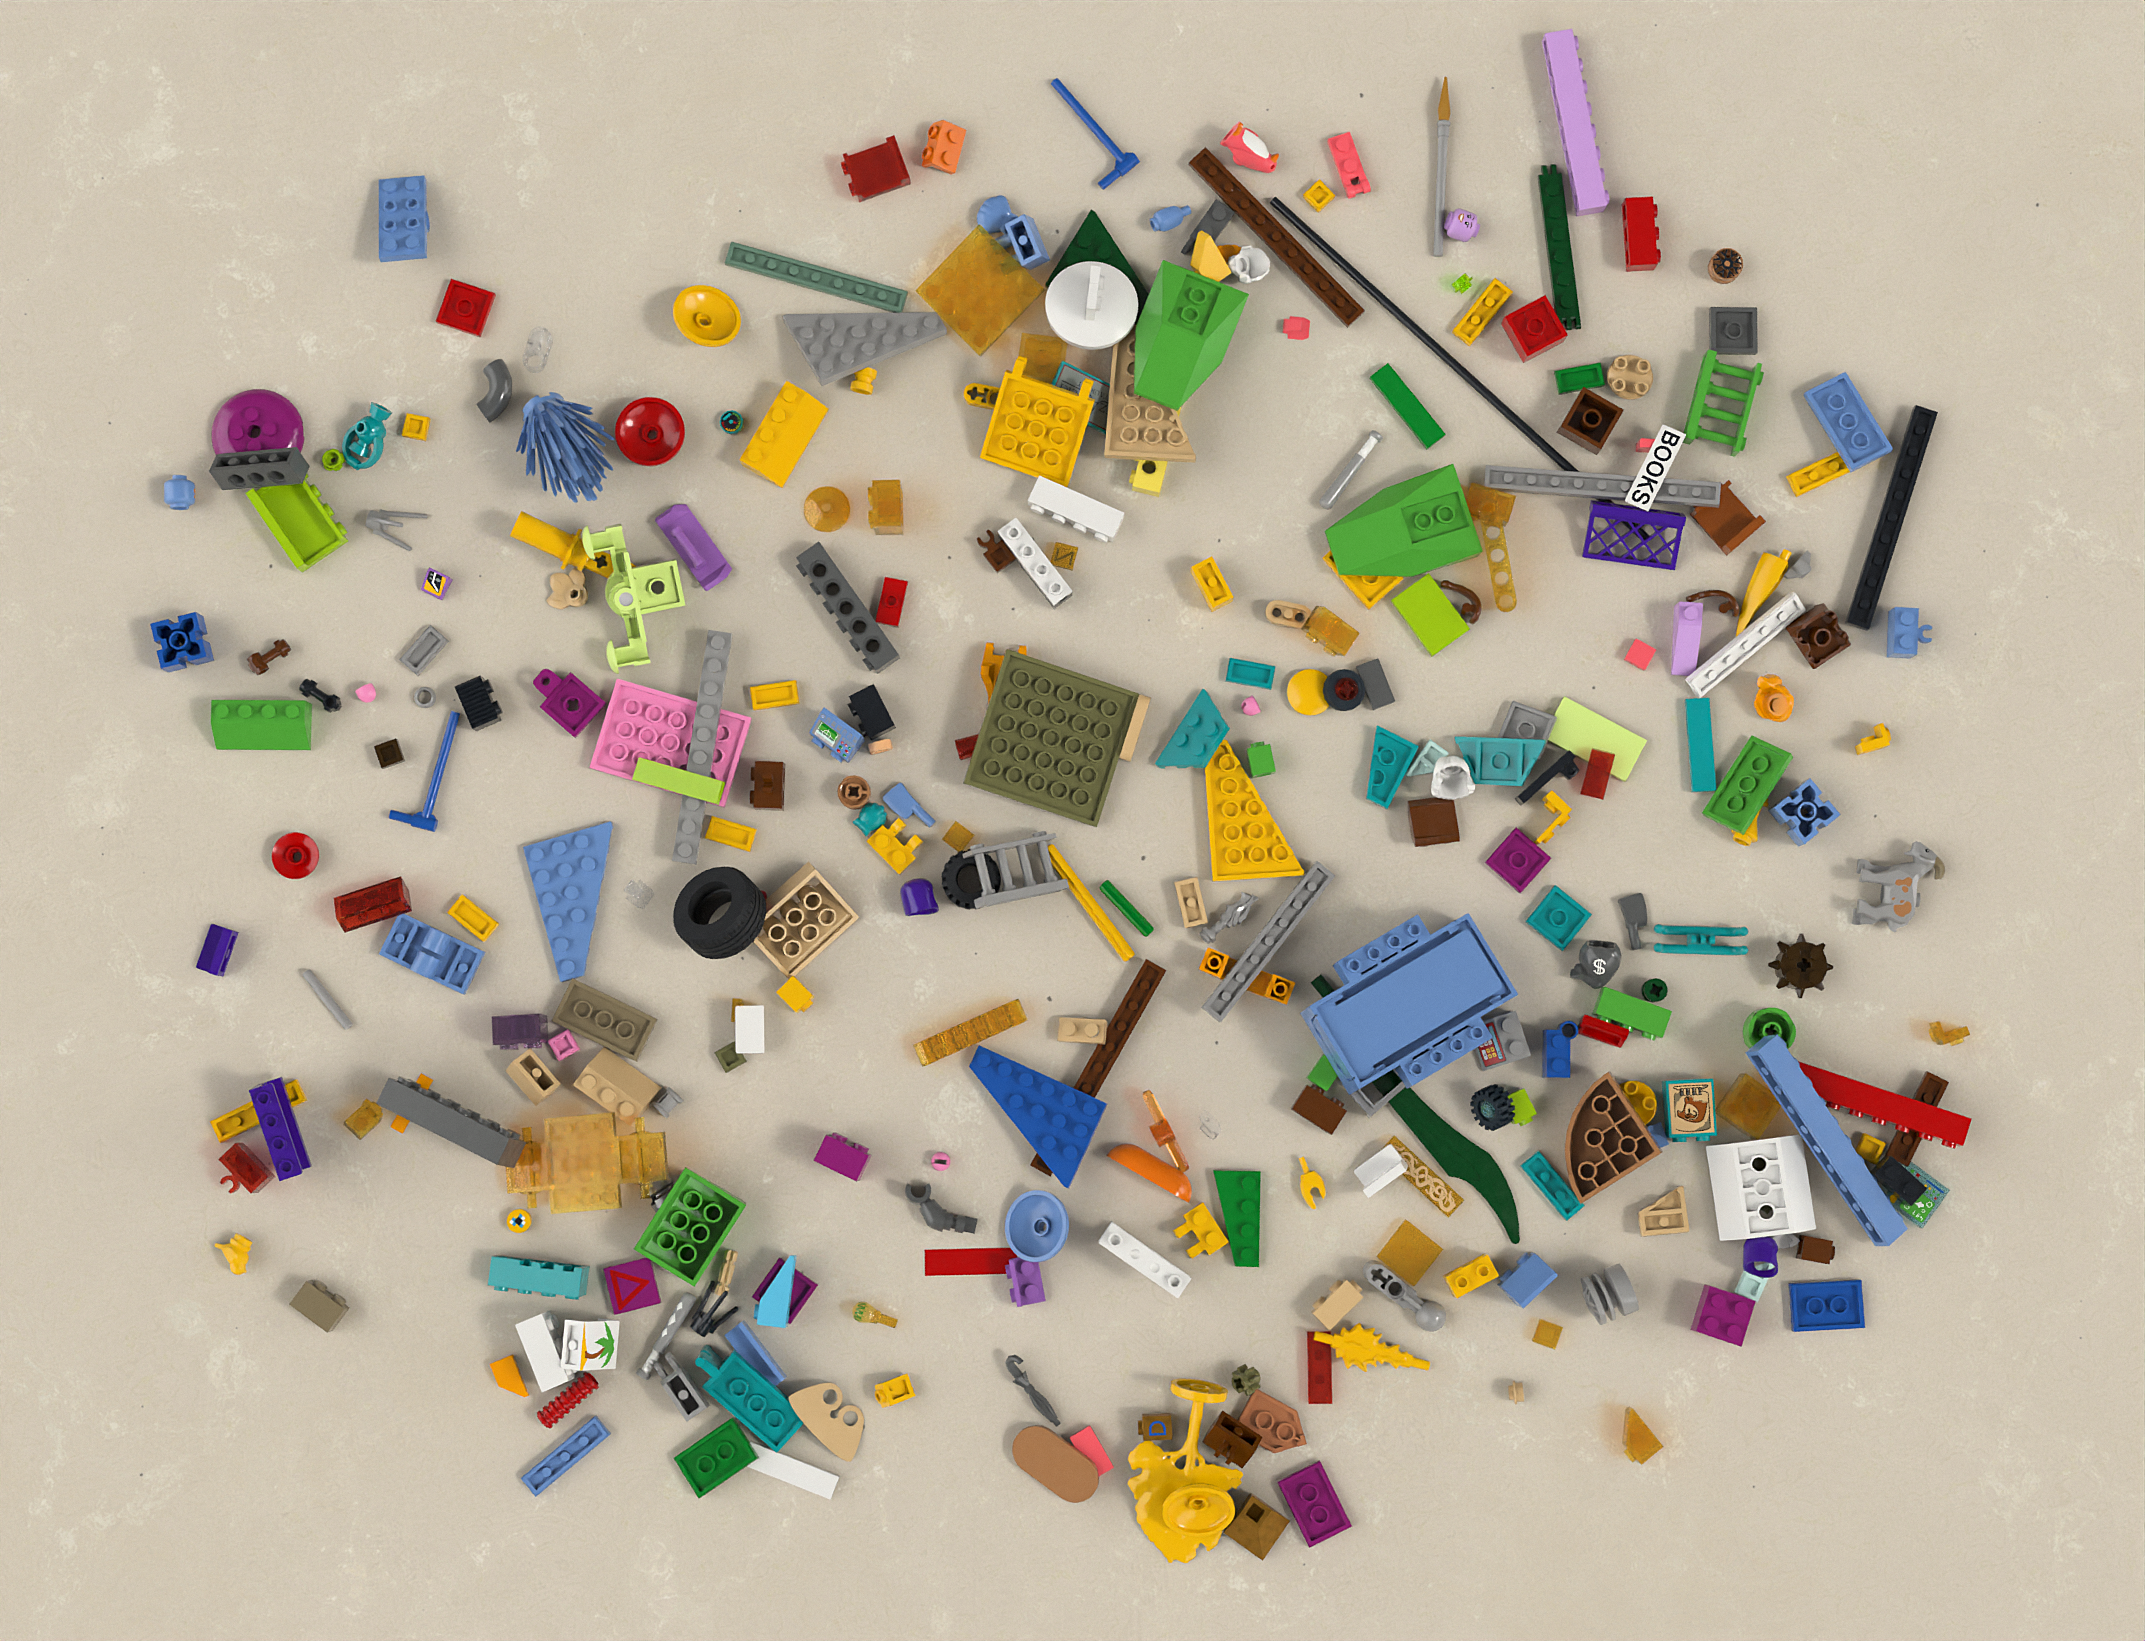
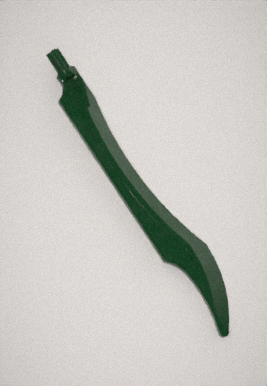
[1311,974,1520,1244]

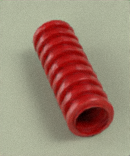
[537,1372,599,1429]

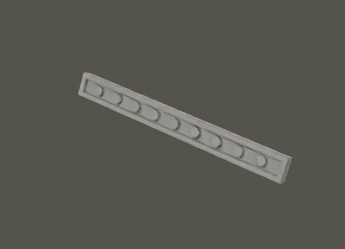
[1484,465,1721,508]
[672,630,733,865]

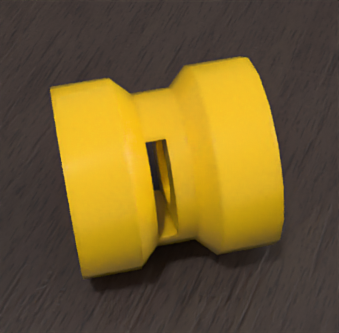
[850,367,877,395]

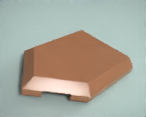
[1238,1389,1307,1454]

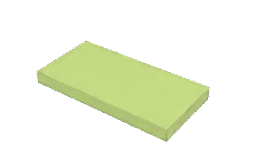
[1548,696,1647,782]

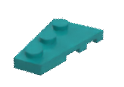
[1366,725,1419,809]

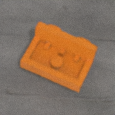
[922,120,966,174]

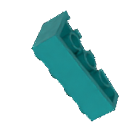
[488,1255,590,1300]

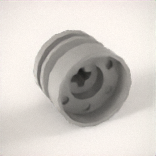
[1581,1264,1639,1325]

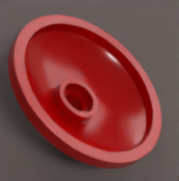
[615,397,685,467]

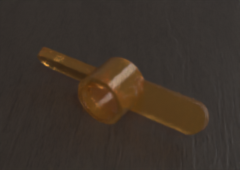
[1143,1090,1189,1172]

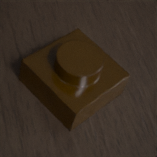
[374,738,405,769]

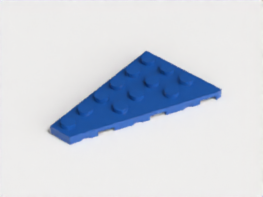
[969,1045,1108,1188]

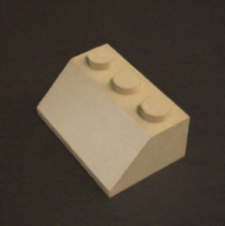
[573,1047,662,1126]

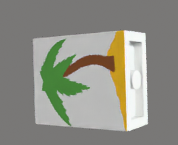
[561,1318,620,1371]

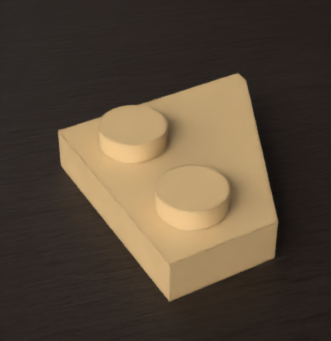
[1638,1186,1690,1237]

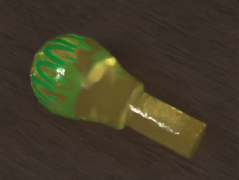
[852,1302,898,1328]

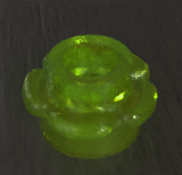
[1452,273,1473,294]

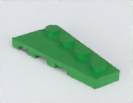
[1213,1170,1261,1267]

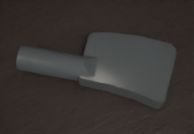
[1618,893,1647,950]

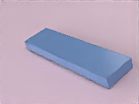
[521,1416,611,1497]

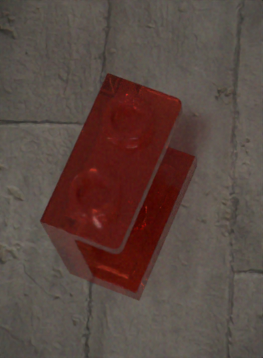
[840,135,911,202]

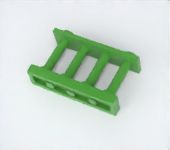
[1682,349,1764,457]

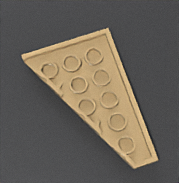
[1104,325,1196,463]

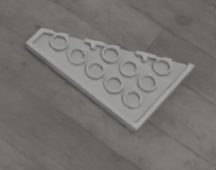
[783,312,947,386]

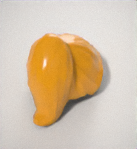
[1754,674,1794,723]

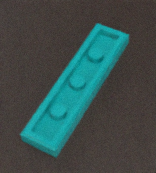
[1685,698,1716,793]

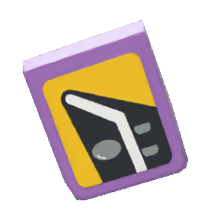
[421,567,453,600]

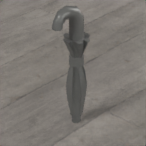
[1005,1355,1061,1427]

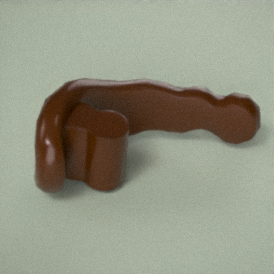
[1440,580,1482,624]
[1686,590,1739,617]

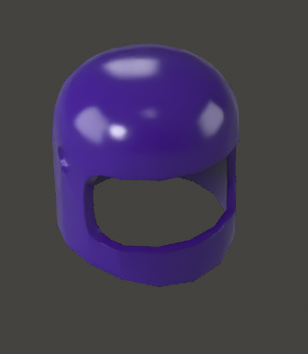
[900,878,939,916]
[1743,1236,1778,1278]

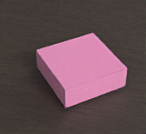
[548,1029,581,1061]

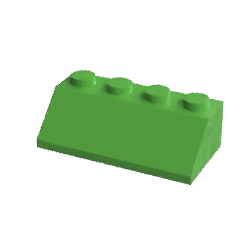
[211,700,312,750]

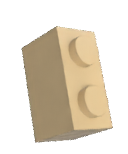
[505,1048,561,1106]

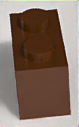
[1291,1084,1347,1135]

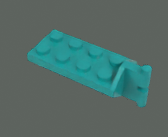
[695,1345,804,1453]

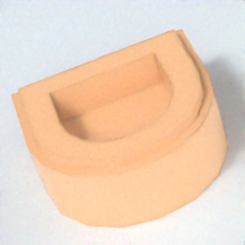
[868,739,893,755]

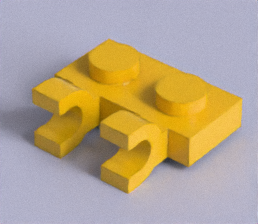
[866,818,923,875]
[1172,1202,1229,1259]

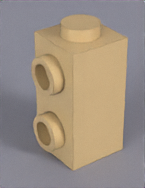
[1311,1279,1363,1331]

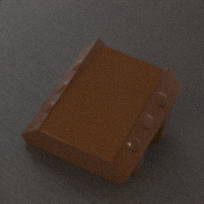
[1786,603,1851,669]
[1407,797,1460,847]

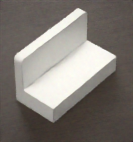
[735,1005,764,1054]
[1354,1144,1408,1198]

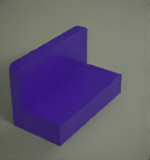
[196,924,239,977]

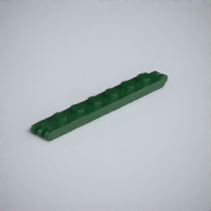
[1538,164,1581,331]

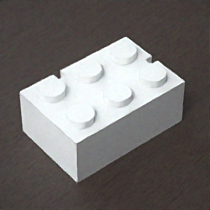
[515,1311,577,1392]

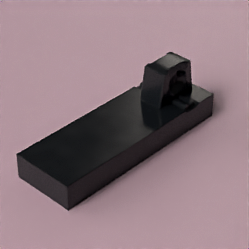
[1515,750,1580,806]

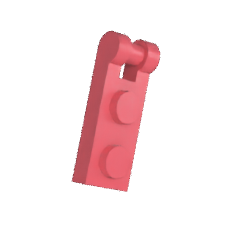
[1327,132,1371,199]

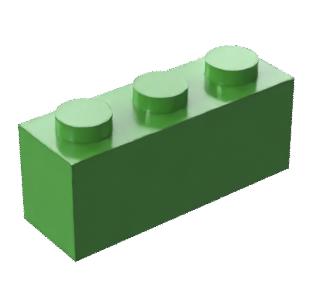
[1592,987,1672,1041]

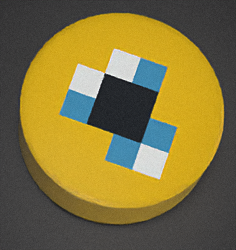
[507,1209,532,1233]

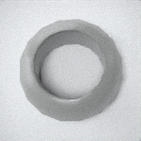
[414,687,436,708]

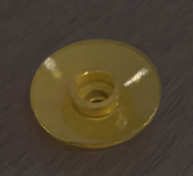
[804,486,850,532]

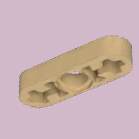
[1119,694,1151,762]

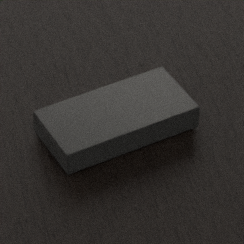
[1356,658,1395,710]

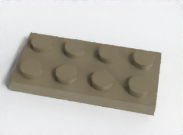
[551,978,658,1062]

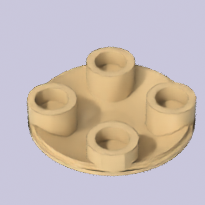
[1607,355,1653,400]

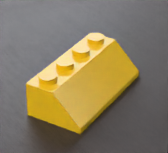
[739,381,829,488]

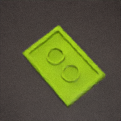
[1391,573,1470,657]

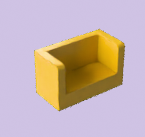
[1190,556,1234,612]

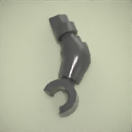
[905,1183,978,1234]

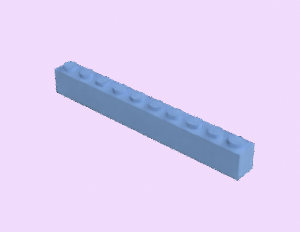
[1745,1034,1908,1246]

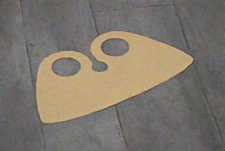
[789,1383,864,1462]

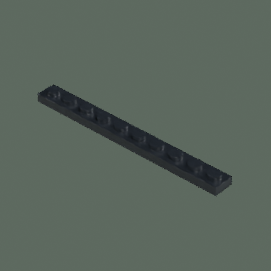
[1845,405,1938,631]

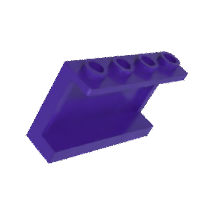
[249,1077,312,1181]

